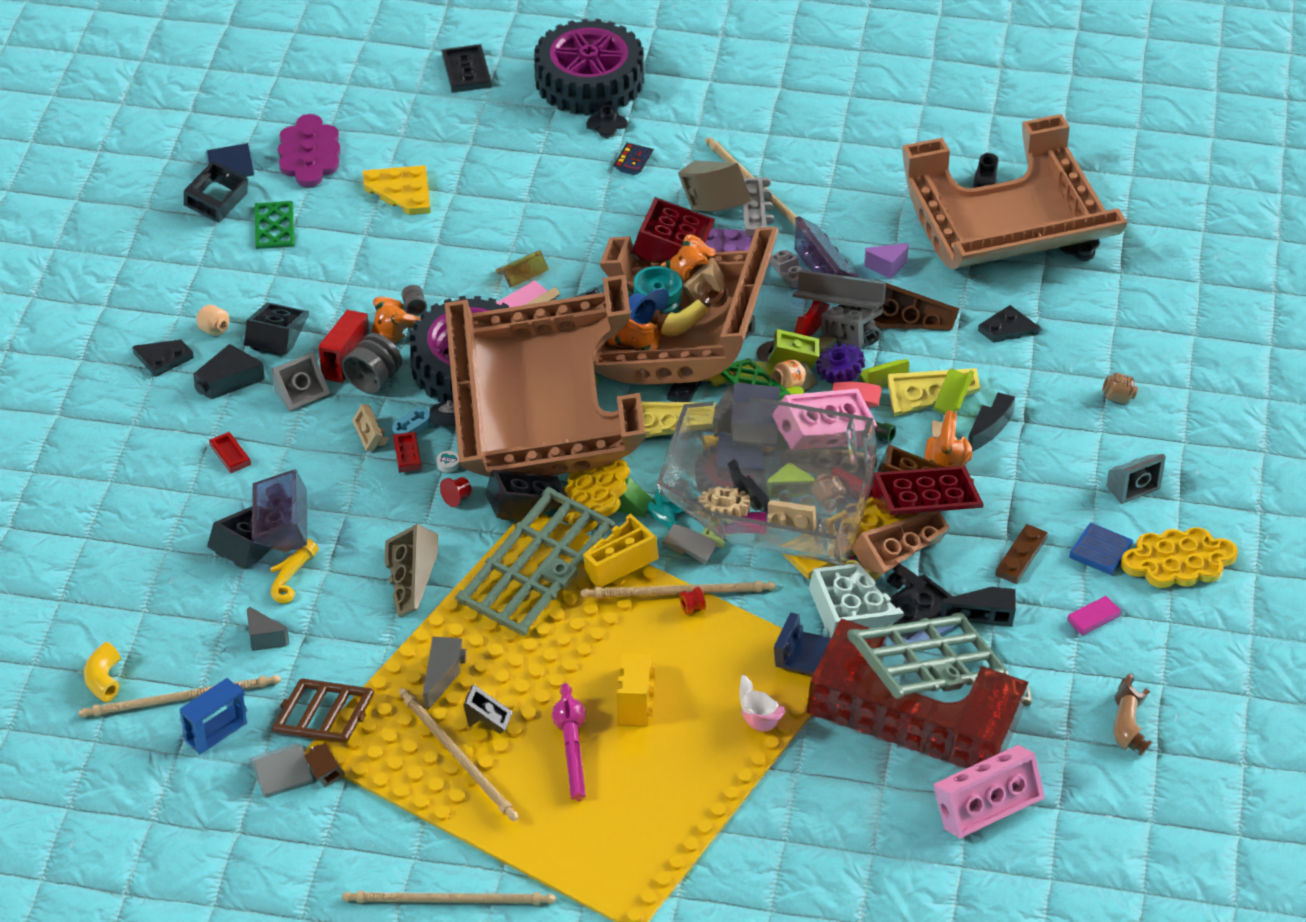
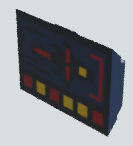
[613,142,654,175]

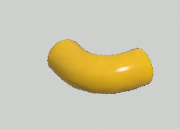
[83,641,121,703]

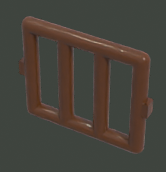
[272,678,374,744]

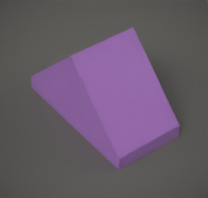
[864,243,909,279]

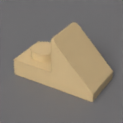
[682,258,724,303]

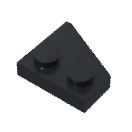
[978,305,1040,343]
[132,339,194,377]
[727,459,770,515]

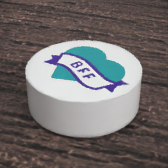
[436,451,460,473]

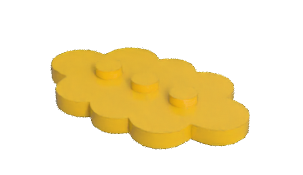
[557,459,630,534]
[1121,527,1238,588]

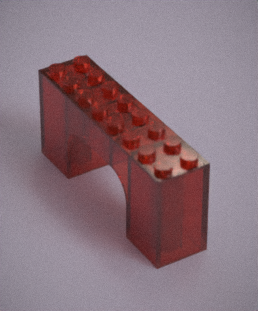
[806,618,1029,768]

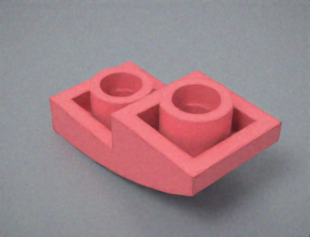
[832,382,882,407]

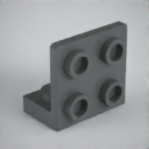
[821,304,882,347]

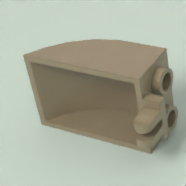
[678,160,752,211]

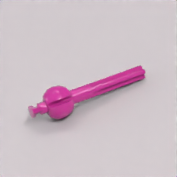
[552,683,586,802]

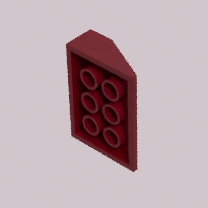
[631,197,715,261]
[872,466,984,515]

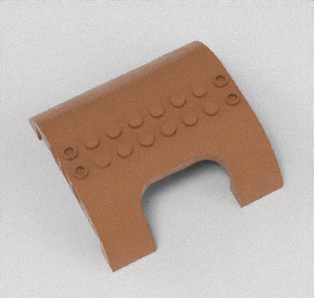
[902,114,1127,269]
[594,227,778,385]
[445,275,645,477]

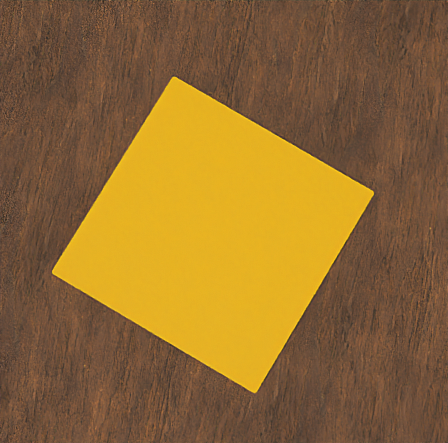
[304,513,850,922]

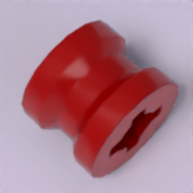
[679,587,706,615]

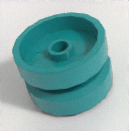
[634,266,682,315]

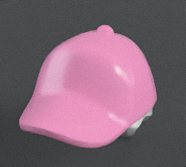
[739,675,785,731]

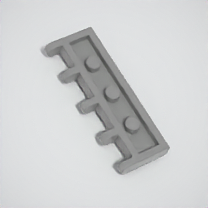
[742,178,774,236]

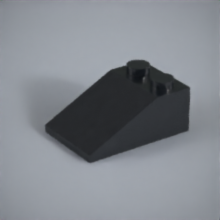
[244,302,309,356]
[485,470,568,520]
[207,505,292,568]

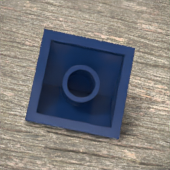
[205,143,254,183]

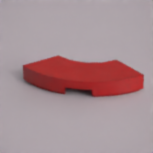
[794,300,830,337]

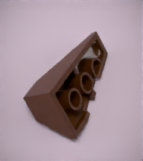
[874,279,959,329]
[877,444,974,483]

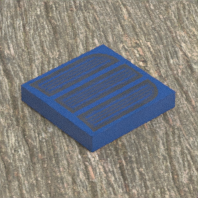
[1069,522,1133,575]

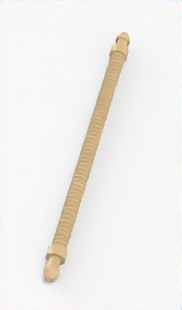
[705,137,810,234]
[581,581,776,599]
[78,675,281,718]
[399,688,519,822]
[342,891,556,905]

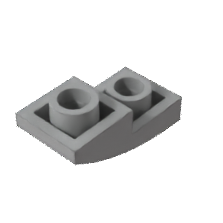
[769,249,805,288]
[662,524,718,565]

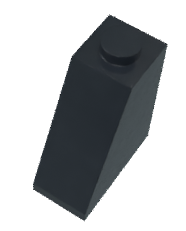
[193,344,265,399]

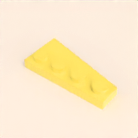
[887,368,980,417]
[641,402,717,438]

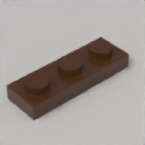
[995,524,1048,584]

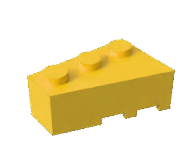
[583,514,659,587]
[617,652,656,726]

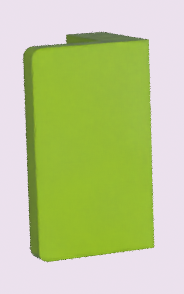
[768,329,819,370]
[858,359,910,388]
[932,368,975,415]

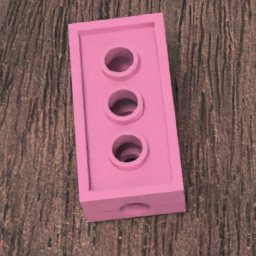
[773,389,877,449]
[933,745,1045,838]

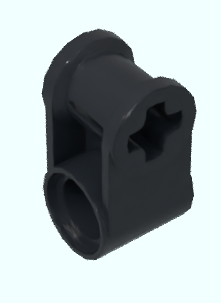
[973,153,998,188]

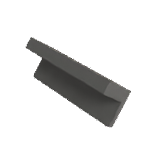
[793,270,886,309]

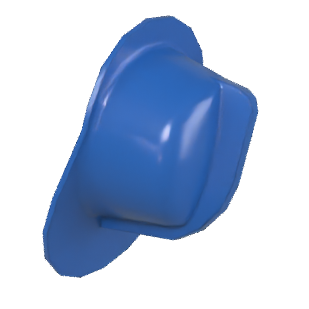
[629,288,669,325]

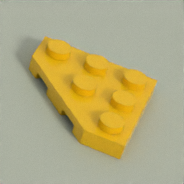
[363,165,431,215]

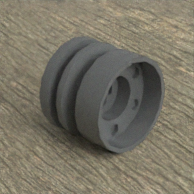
[342,333,402,394]

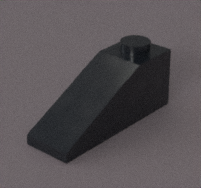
[940,587,1016,626]

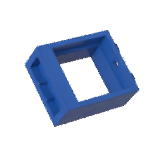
[179,677,247,755]

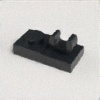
[886,564,927,590]

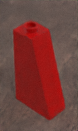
[318,310,369,383]

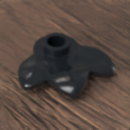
[586,105,628,138]
[1059,239,1100,261]

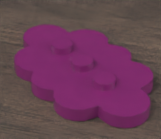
[278,114,341,187]

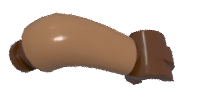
[1113,673,1152,757]

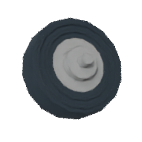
[429,400,456,428]

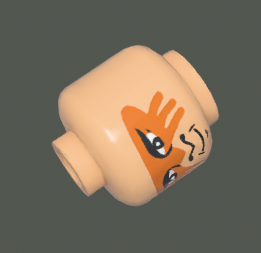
[771,360,806,388]

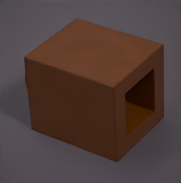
[304,742,346,788]

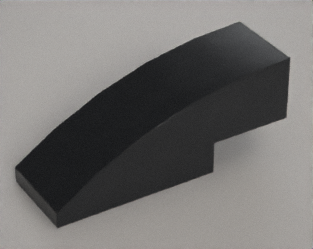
[968,392,1015,452]

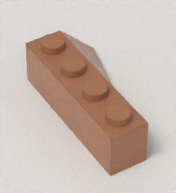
[852,511,950,575]

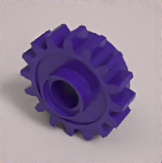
[816,343,865,384]

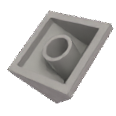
[272,352,330,411]
[249,743,313,798]

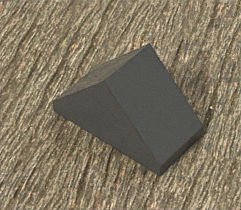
[247,607,289,651]

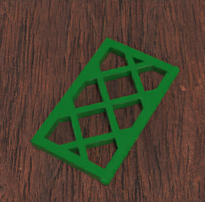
[254,201,295,249]
[720,358,791,400]

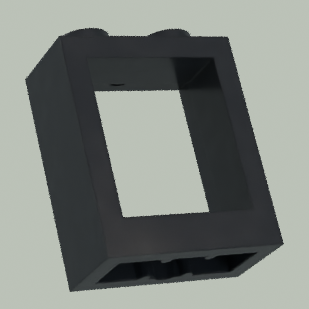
[183,161,248,223]

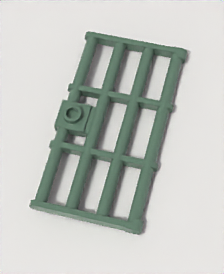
[455,487,616,636]
[847,612,1009,698]

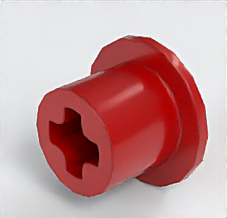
[440,477,472,507]

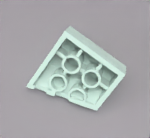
[809,563,904,640]

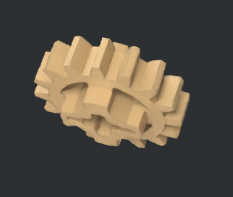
[699,486,750,522]

